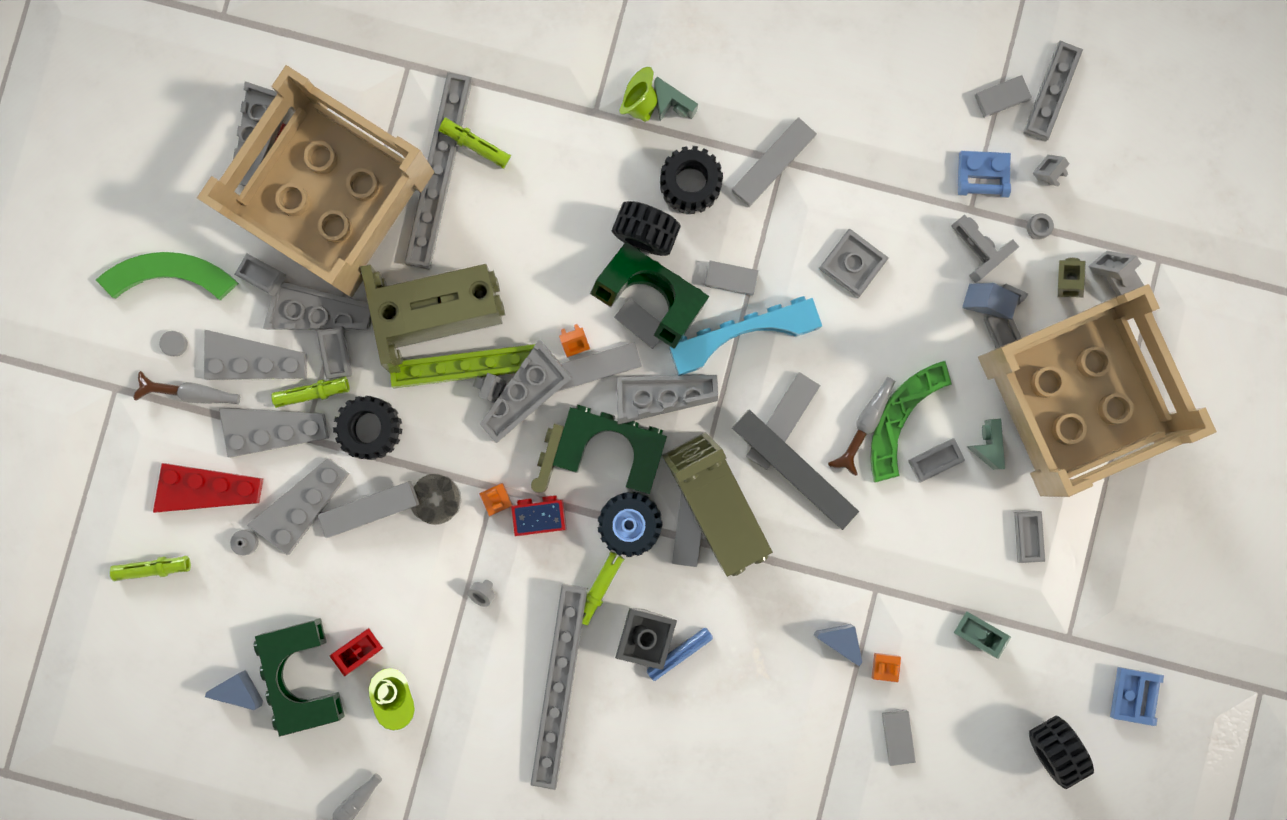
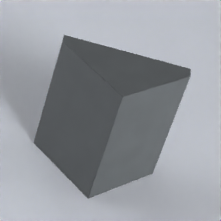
[615,608,677,670]

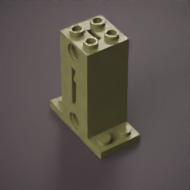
[361,264,505,373]
[662,432,773,577]

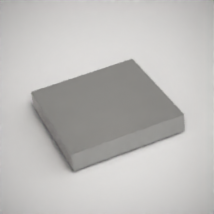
[819,228,889,298]

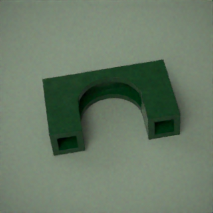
[590,242,710,349]
[553,404,667,494]
[254,618,345,737]

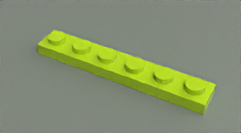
[390,344,535,389]

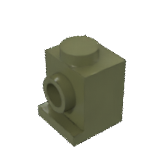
[1057,258,1086,298]

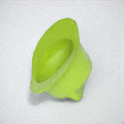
[619,66,658,122]
[368,668,415,731]

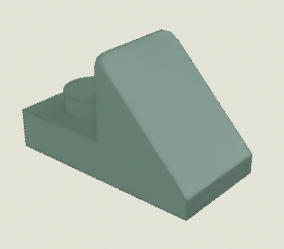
[654,77,698,121]
[967,418,1005,470]
[954,611,1011,659]

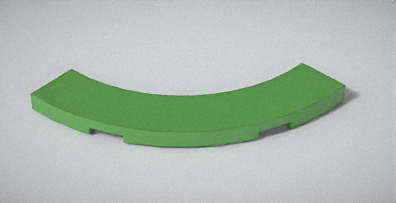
[96,252,239,300]
[870,361,952,482]

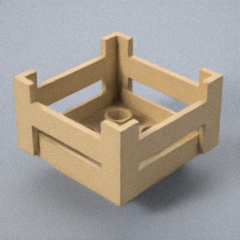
[197,65,434,298]
[978,284,1217,497]

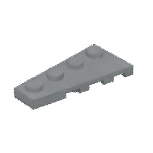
[233,81,286,186]
[263,282,371,330]
[204,330,307,380]
[480,340,573,443]
[617,375,718,424]
[219,408,329,457]
[247,459,350,555]

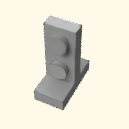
[951,214,1019,283]
[1088,251,1144,296]

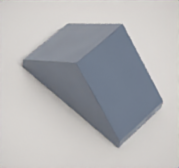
[962,283,1019,320]
[814,624,862,667]
[205,670,263,710]

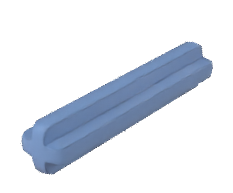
[647,628,713,681]

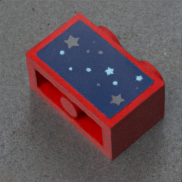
[511,495,567,536]

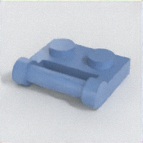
[958,151,1011,198]
[1110,667,1164,726]

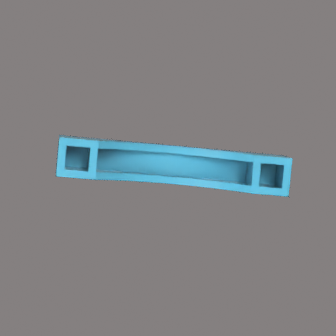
[669,296,822,376]

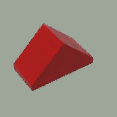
[330,628,383,677]

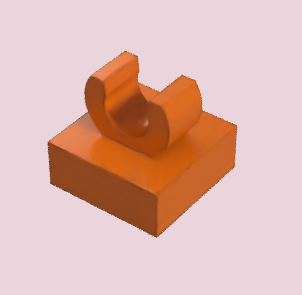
[559,324,590,357]
[479,483,513,516]
[872,653,901,682]

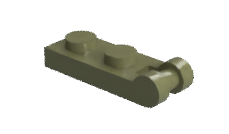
[531,424,564,493]

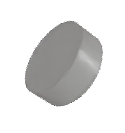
[1027,213,1054,239]
[159,331,187,356]

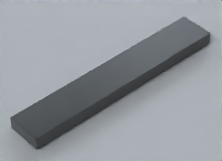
[732,410,860,530]

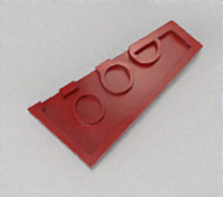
[153,463,263,513]

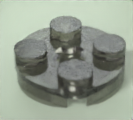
[411,474,461,525]

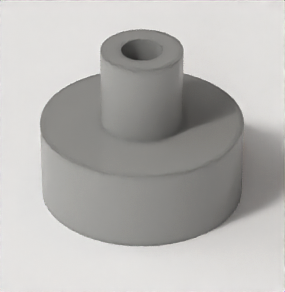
[230,530,258,555]
[468,580,495,607]

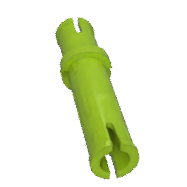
[438,117,511,169]
[271,376,350,408]
[582,551,625,625]
[110,556,191,582]

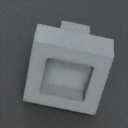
[1033,155,1070,186]
[473,373,506,403]

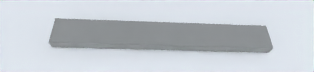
[404,72,473,270]
[531,584,588,790]

